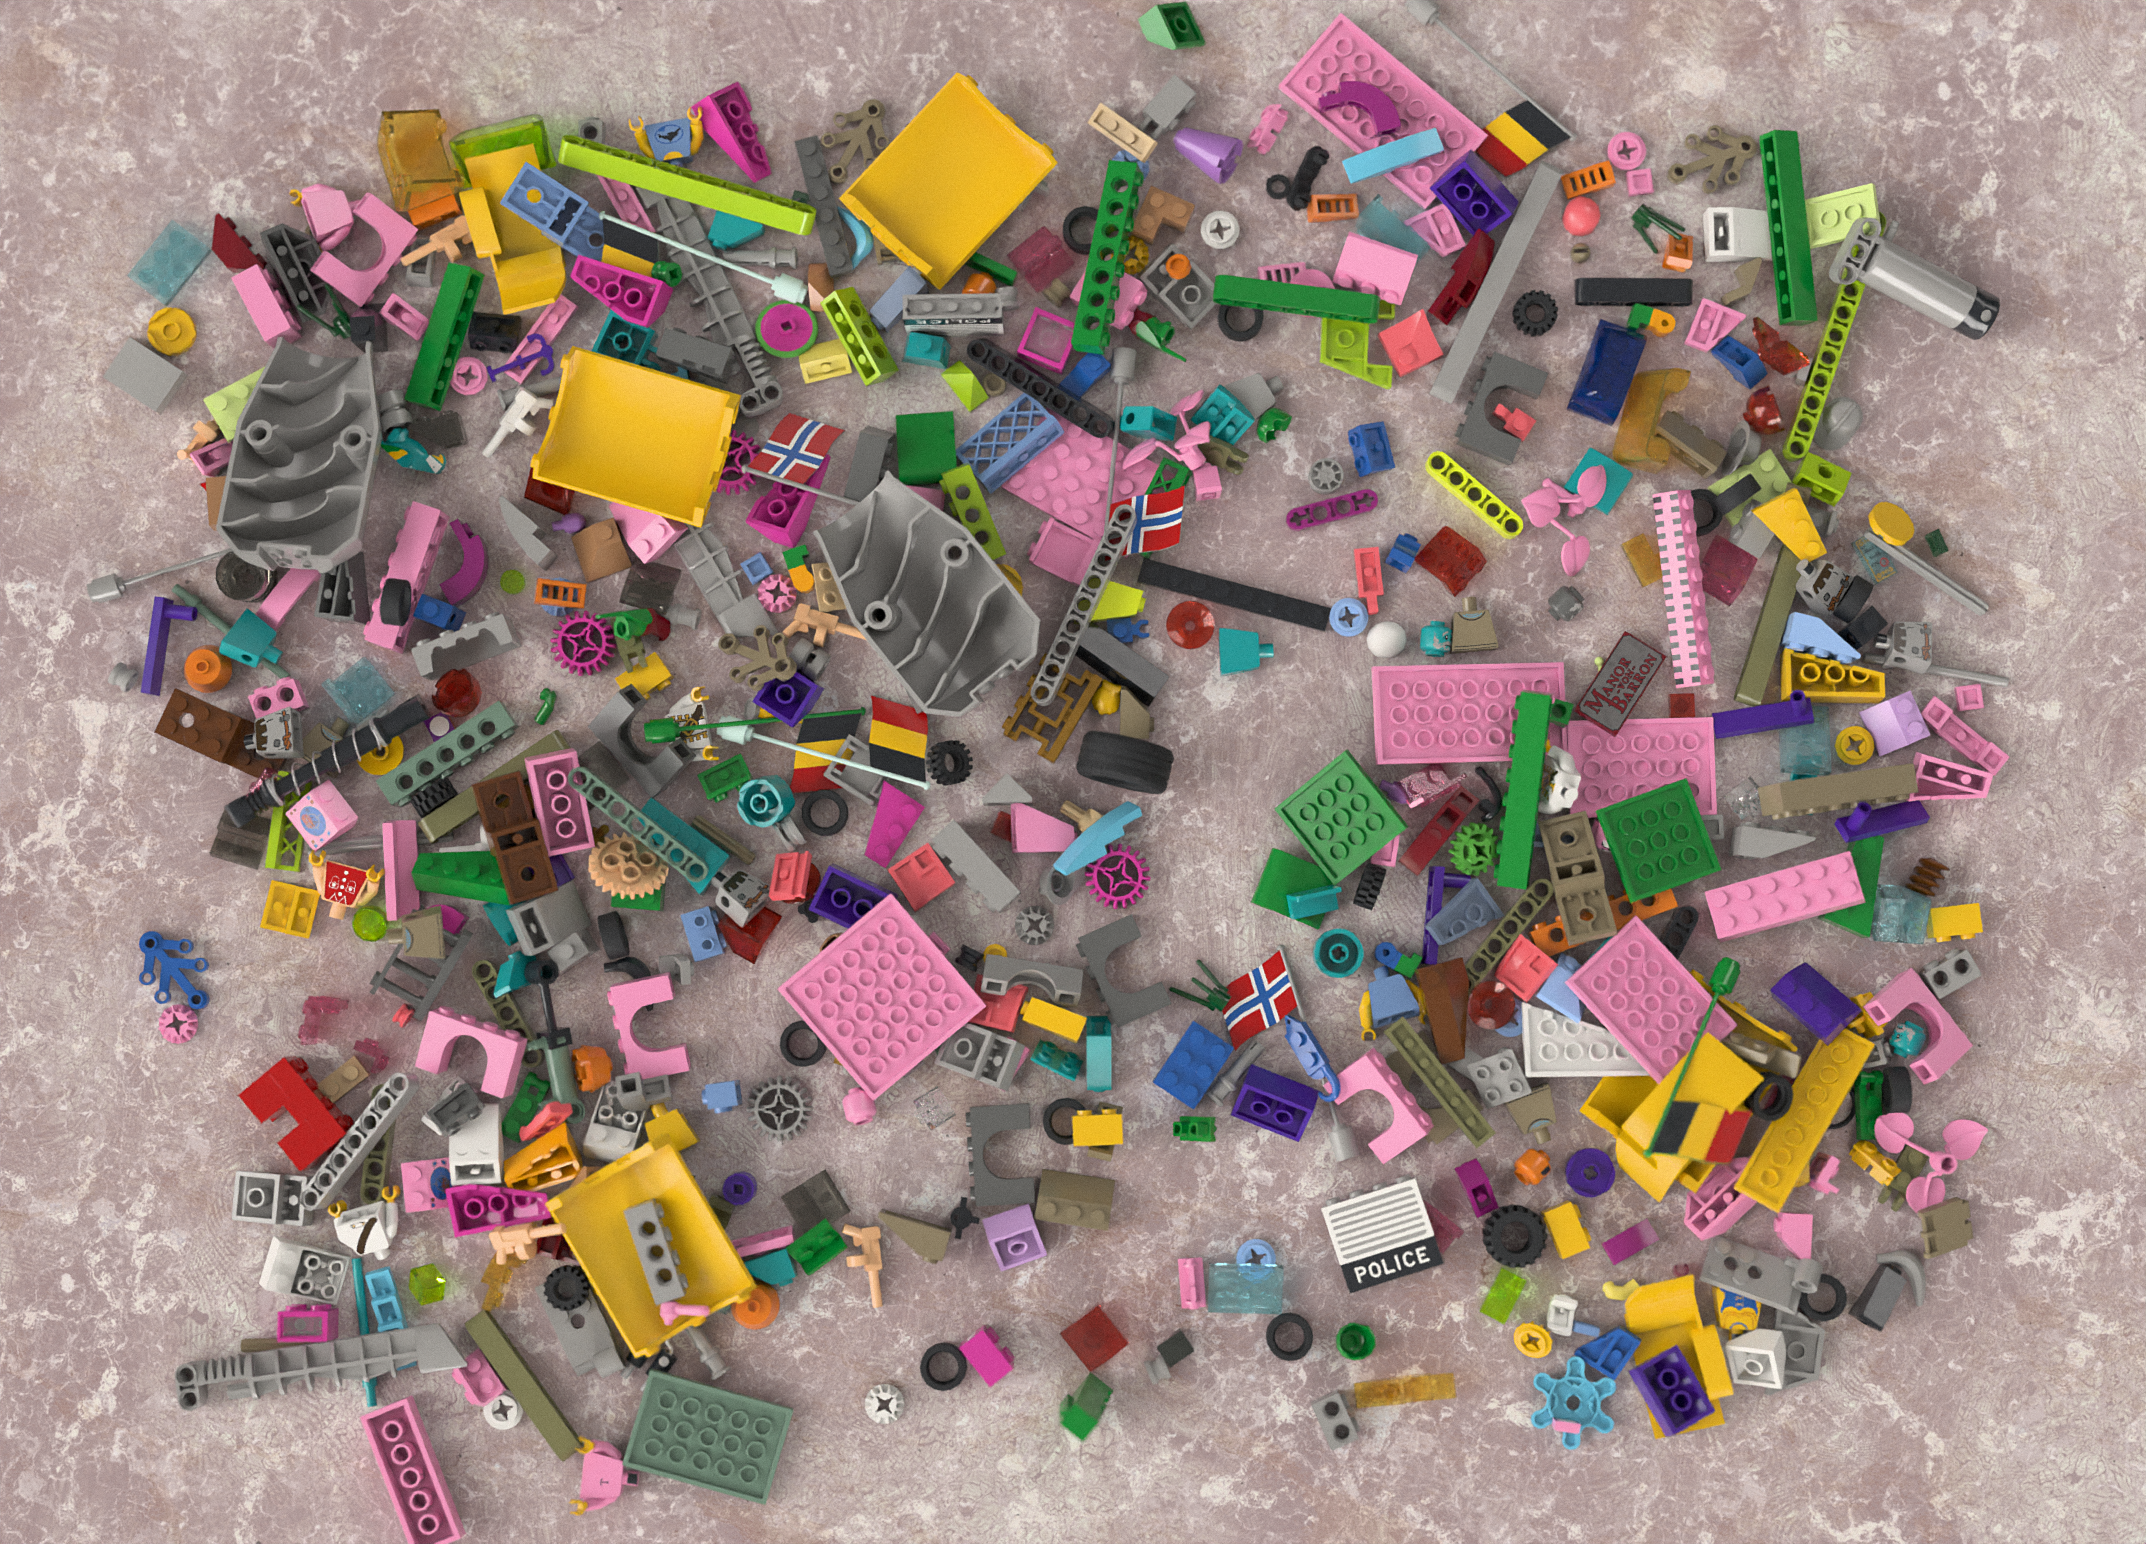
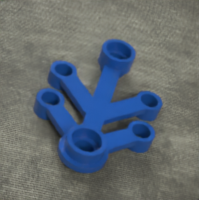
[139,931,210,1009]

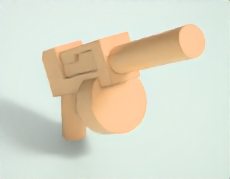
[400,215,473,267]
[177,420,221,463]
[782,603,866,647]
[489,1223,566,1264]
[841,1223,883,1308]

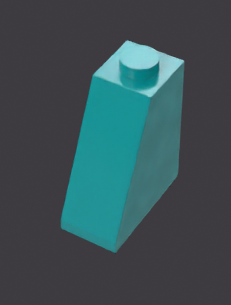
[1086,1016,1112,1092]

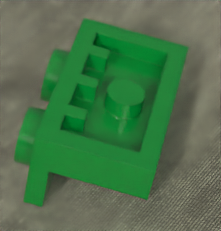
[786,1218,847,1276]

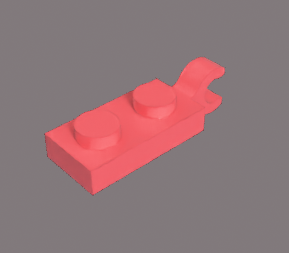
[1354,547,1384,615]

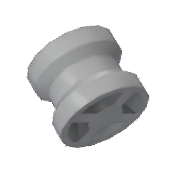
[995,287,1019,311]
[108,662,139,693]
[1144,1355,1171,1385]

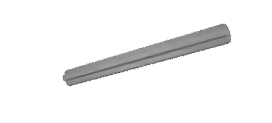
[1864,526,1989,616]
[308,831,454,856]

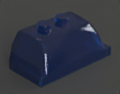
[1566,319,1647,426]

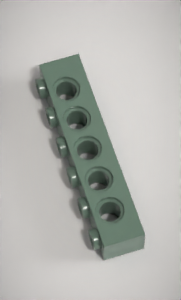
[376,701,519,807]

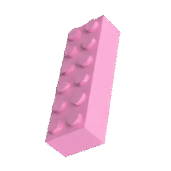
[364,501,450,654]
[1705,851,1865,943]
[360,1395,466,1544]

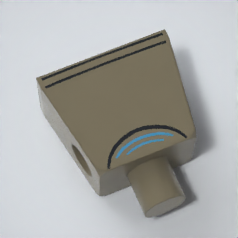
[1449,597,1499,654]
[302,717,350,778]
[387,906,445,958]
[1504,1083,1557,1145]

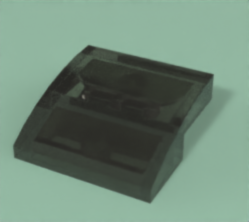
[619,557,682,615]
[578,741,630,811]
[210,808,271,870]
[781,1169,851,1235]

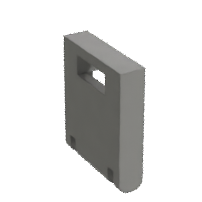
[823,734,891,807]

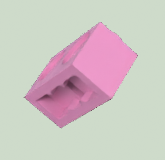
[248,677,309,719]

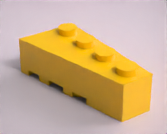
[1780,648,1885,704]

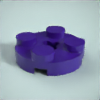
[1565,1148,1615,1198]

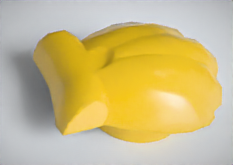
[1092,679,1121,715]

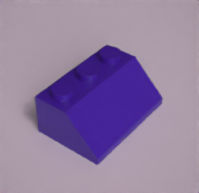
[1430,149,1519,236]
[808,863,899,929]
[1770,962,1862,1046]
[1230,1064,1320,1142]
[1628,1345,1715,1437]

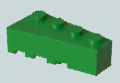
[1818,835,1884,938]
[411,851,524,906]

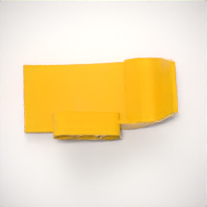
[459,143,567,315]
[1616,1032,1764,1203]
[1624,1274,1733,1440]

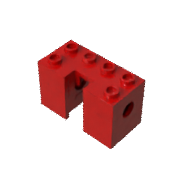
[238,1056,355,1172]

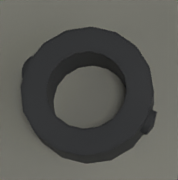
[1266,174,1290,200]

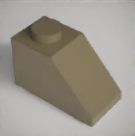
[1120,686,1154,739]

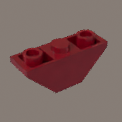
[211,213,270,273]

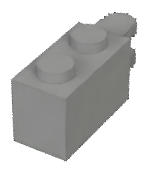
[1138,74,1196,141]

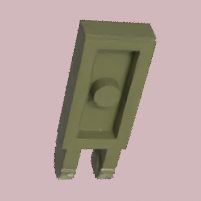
[1184,427,1249,475]
[610,617,648,673]
[1877,1144,1929,1212]

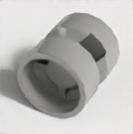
[377,390,414,433]
[789,637,832,682]

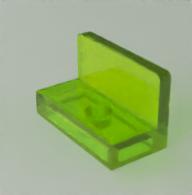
[1479,1267,1527,1325]

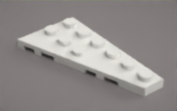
[1522,1003,1650,1077]

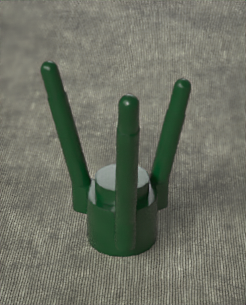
[1631,204,1685,254]
[297,283,351,339]
[1169,960,1232,1012]

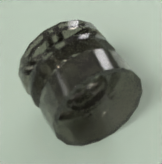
[215,551,278,603]

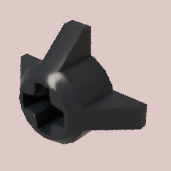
[950,1197,980,1239]

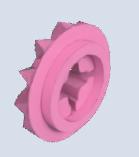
[1607,132,1646,170]
[450,357,488,396]
[758,574,797,613]
[158,1004,198,1044]

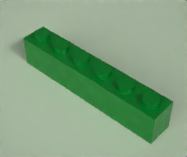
[404,263,485,412]

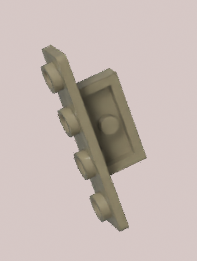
[1721,1032,1801,1078]

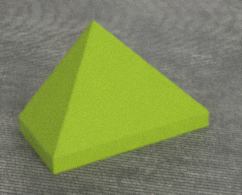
[941,360,989,412]

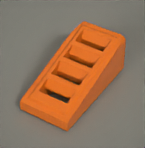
[1560,160,1616,200]
[1307,194,1359,223]
[534,578,587,609]

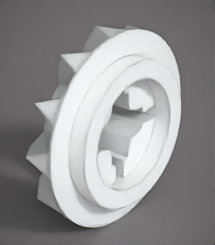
[1201,211,1239,249]
[865,1384,904,1424]
[484,1389,524,1430]

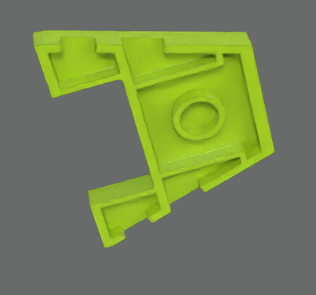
[1319,299,1395,390]

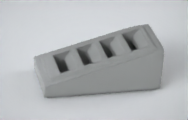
[406,235,436,288]

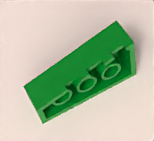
[1059,1372,1114,1442]

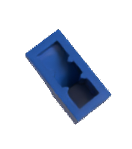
[1711,335,1768,390]
[1059,353,1111,397]
[1384,533,1421,573]

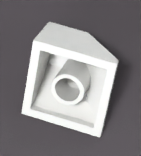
[1725,1329,1786,1389]

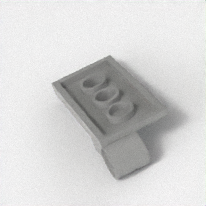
[1699,1235,1823,1315]
[535,1266,626,1378]

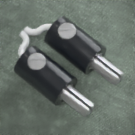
[620,1338,678,1391]

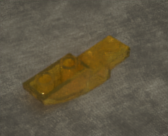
[481,1220,539,1312]
[1354,1372,1457,1408]

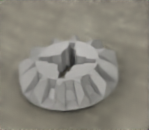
[1015,906,1054,945]

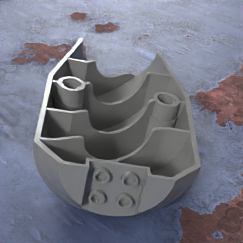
[216,337,382,574]
[812,470,1040,717]

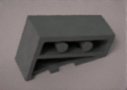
[656,327,737,385]
[844,426,896,502]
[314,551,370,625]

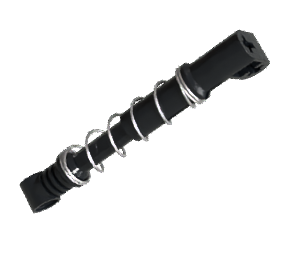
[224,694,431,828]

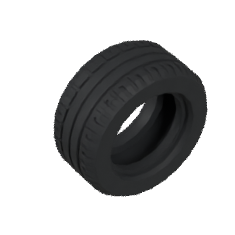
[1076,731,1174,794]

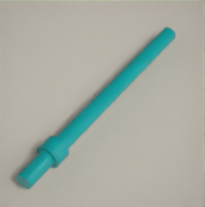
[351,1258,378,1407]

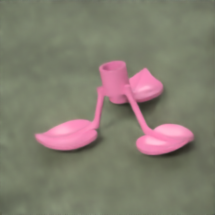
[1123,389,1211,471]
[1521,465,1606,577]
[1874,1113,1988,1215]

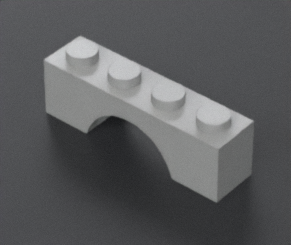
[980,954,1083,1008]

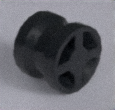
[954,945,984,972]

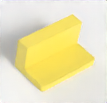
[798,338,852,384]

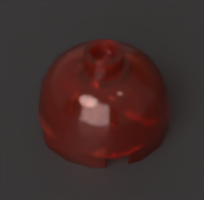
[1742,385,1786,435]
[432,668,482,718]

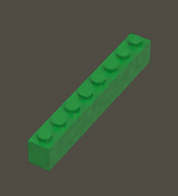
[1759,130,1818,326]
[1494,690,1553,890]

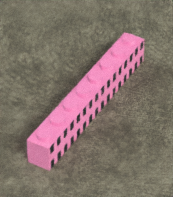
[1653,490,1714,688]

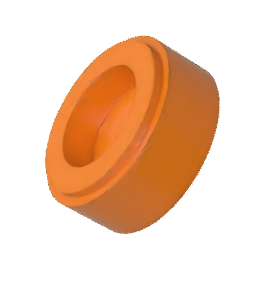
[1166,254,1191,279]

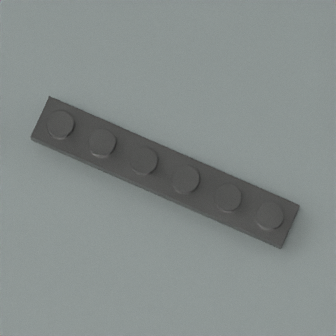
[794,135,854,278]

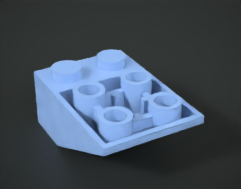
[1779,612,1861,665]

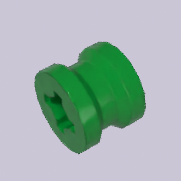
[651,261,682,287]

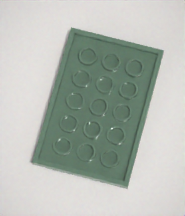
[622,1368,794,1505]

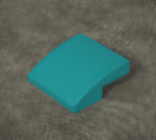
[1190,383,1255,445]
[1564,447,1634,515]

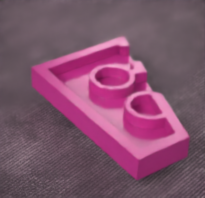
[864,781,925,868]

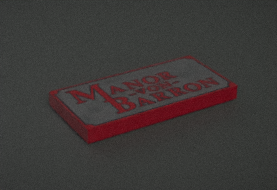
[1574,631,1667,737]

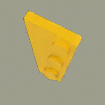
[1751,487,1827,562]

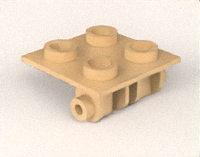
[812,562,847,613]

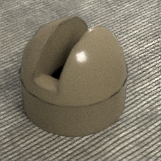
[1570,243,1590,263]

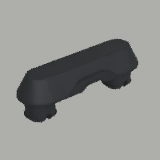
[1286,146,1329,211]

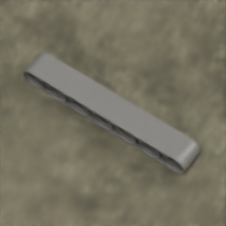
[299,1073,420,1210]

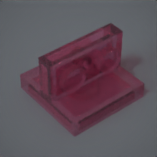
[1007,225,1074,294]

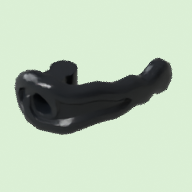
[1475,766,1502,822]

